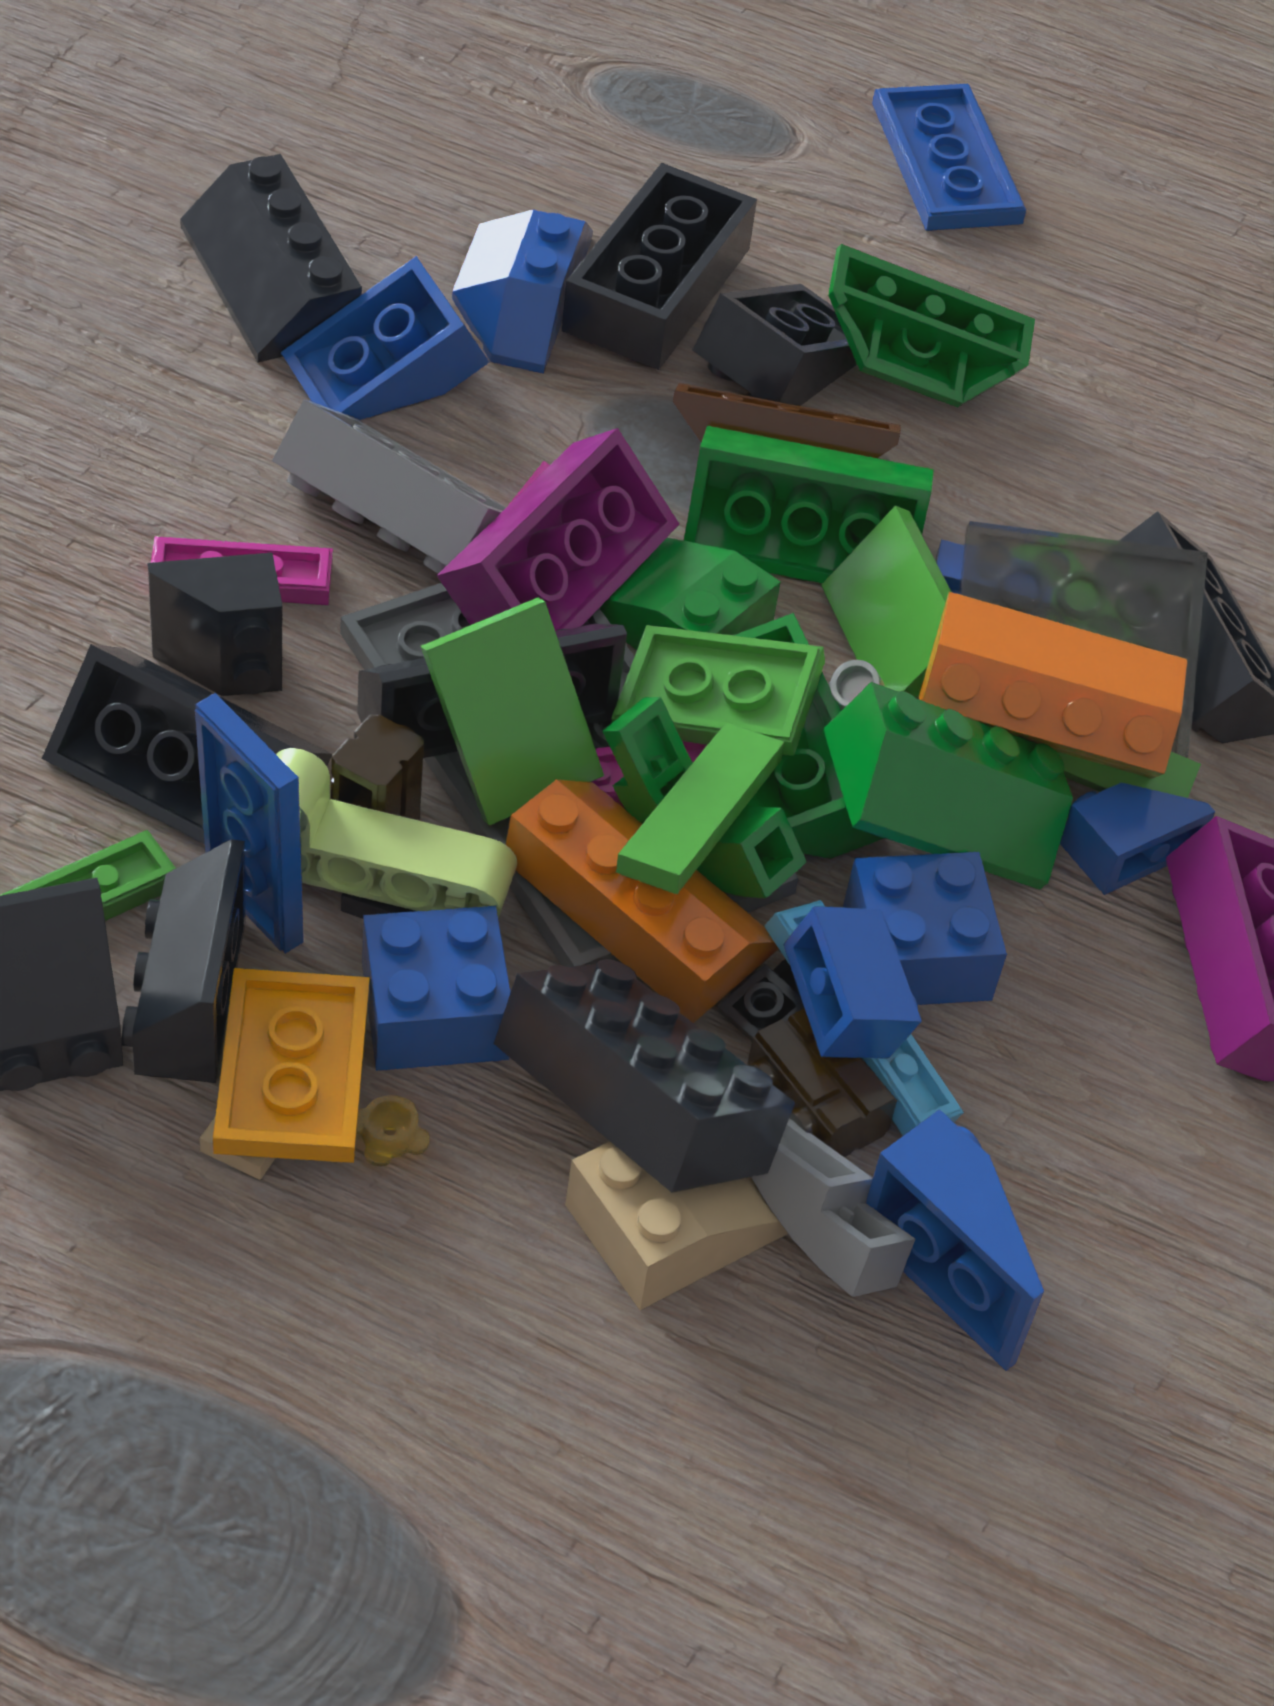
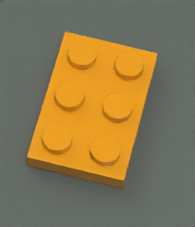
[213,968,370,1163]

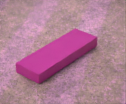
[151,536,333,605]

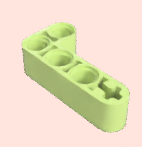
[276,748,518,917]

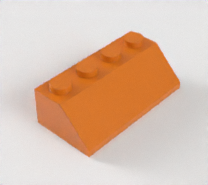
[918,592,1187,778]
[506,779,779,1023]

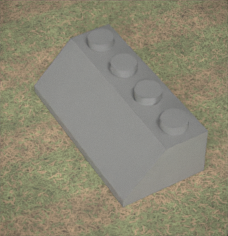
[272,399,506,573]

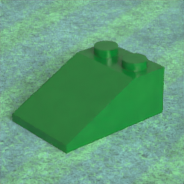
[599,537,781,650]

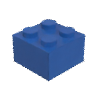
[843,852,1007,1005]
[362,906,511,1071]

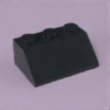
[122,839,246,1083]

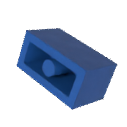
[783,906,922,1058]

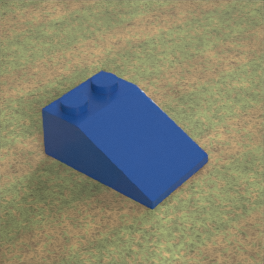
[281,256,490,420]
[866,1109,1044,1371]

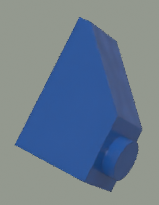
[1060,782,1216,895]

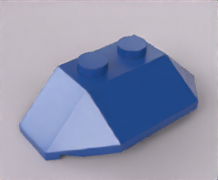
[452,210,593,374]

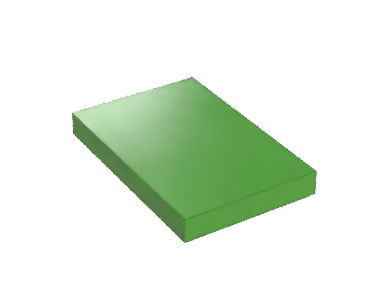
[821,506,951,698]
[420,598,604,825]
[611,625,825,756]

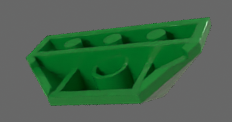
[828,244,1035,408]

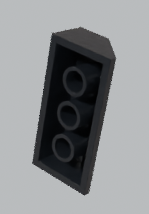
[180,154,362,363]
[1102,511,1274,744]
[357,624,627,758]
[42,644,332,844]

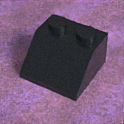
[147,552,283,696]

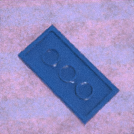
[872,83,1026,231]
[195,693,304,954]

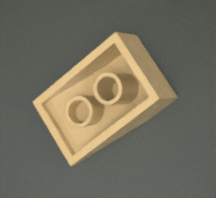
[565,1141,788,1310]

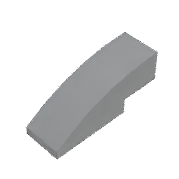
[752,1118,915,1297]

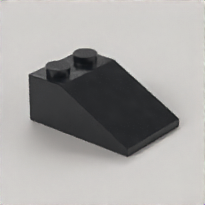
[692,284,857,406]
[0,878,123,1091]

